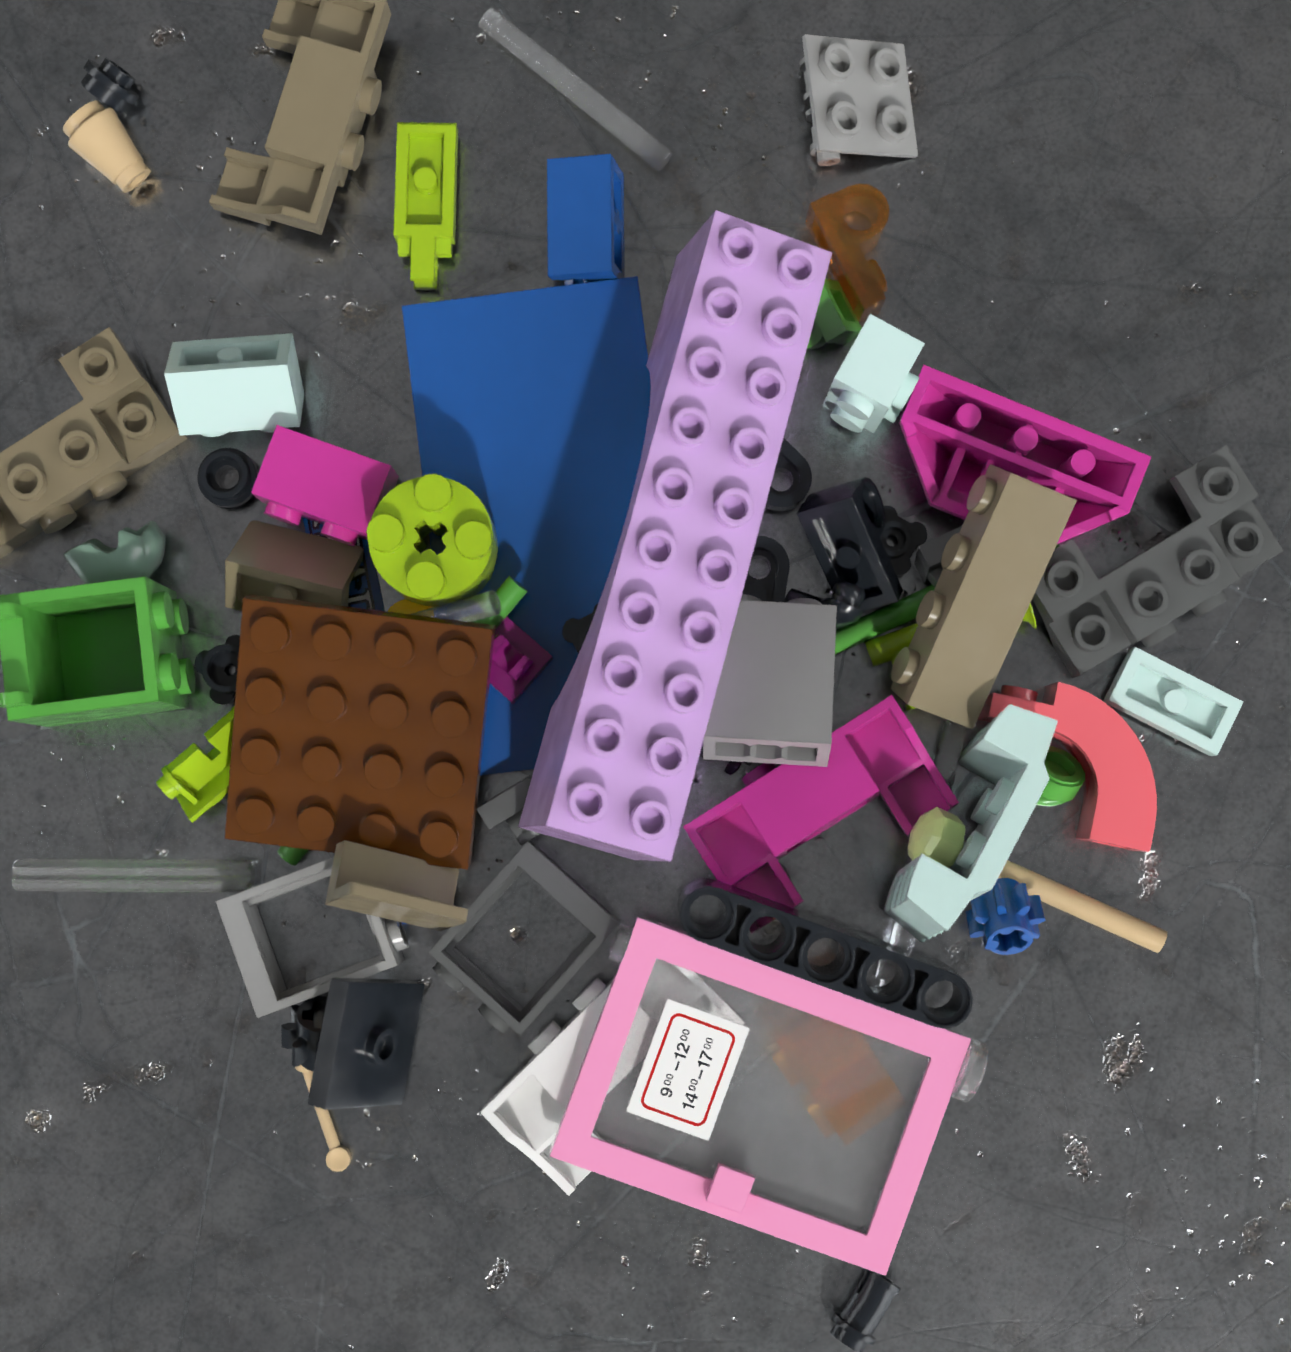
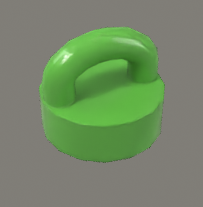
[1036,746,1085,807]

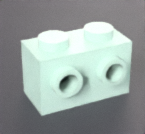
[823,314,925,433]
[164,333,305,437]

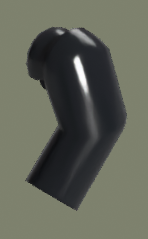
[784,580,866,630]

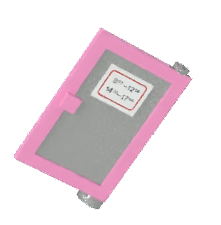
[550,916,988,1276]

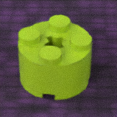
[366,474,498,607]

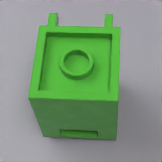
[0,577,195,727]

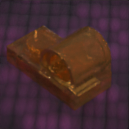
[805,183,890,323]

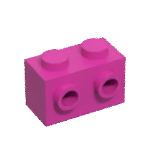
[251,425,399,546]

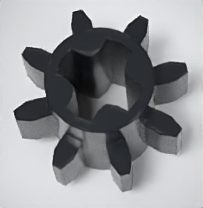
[281,995,327,1071]

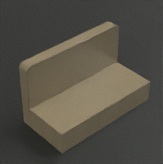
[225,520,363,611]
[325,840,468,931]

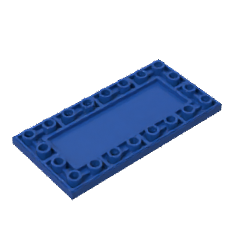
[402,276,651,776]

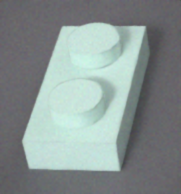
[1103,647,1243,756]

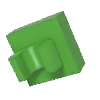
[807,278,862,349]

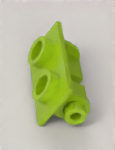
[156,706,235,823]

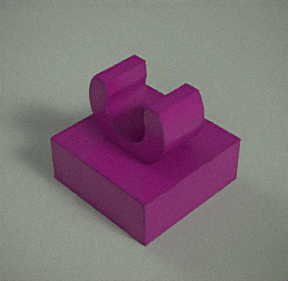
[490,617,553,704]

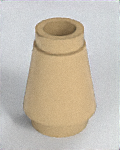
[63,100,151,193]

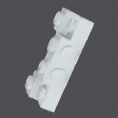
[480,958,744,1196]

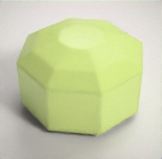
[908,807,966,868]

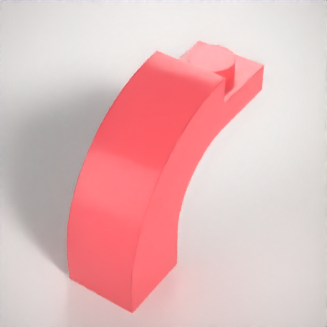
[978,682,1157,852]

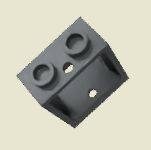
[428,841,620,1035]

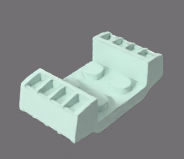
[884,704,1058,943]

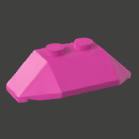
[899,364,1151,545]

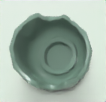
[63,521,165,584]

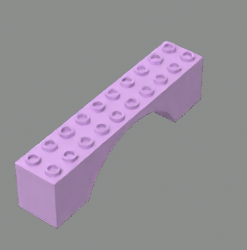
[518,210,832,861]

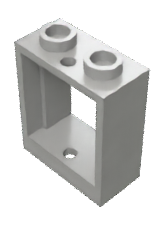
[215,857,409,1018]

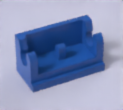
[547,154,625,285]

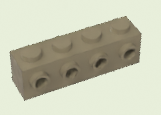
[890,464,1077,729]

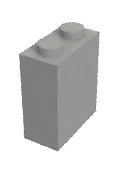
[703,594,837,767]

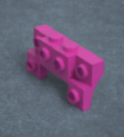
[683,695,959,933]

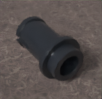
[830,1269,901,1352]

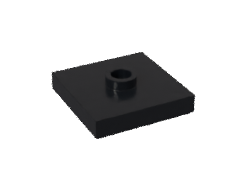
[308,978,425,1109]

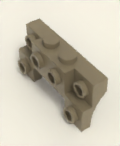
[209,0,391,235]
[0,327,188,559]

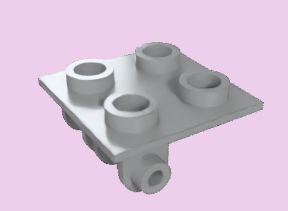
[799,34,918,166]

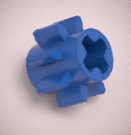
[965,878,1046,955]

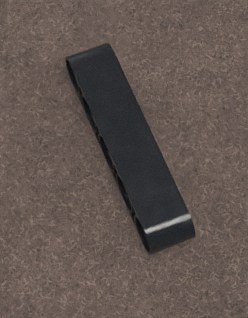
[677,878,973,1029]

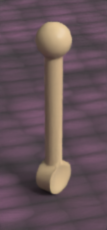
[295,1065,352,1172]

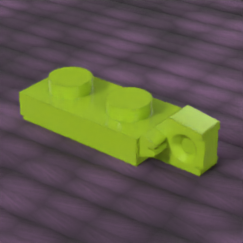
[394,122,458,290]

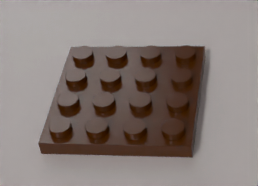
[225,594,496,870]

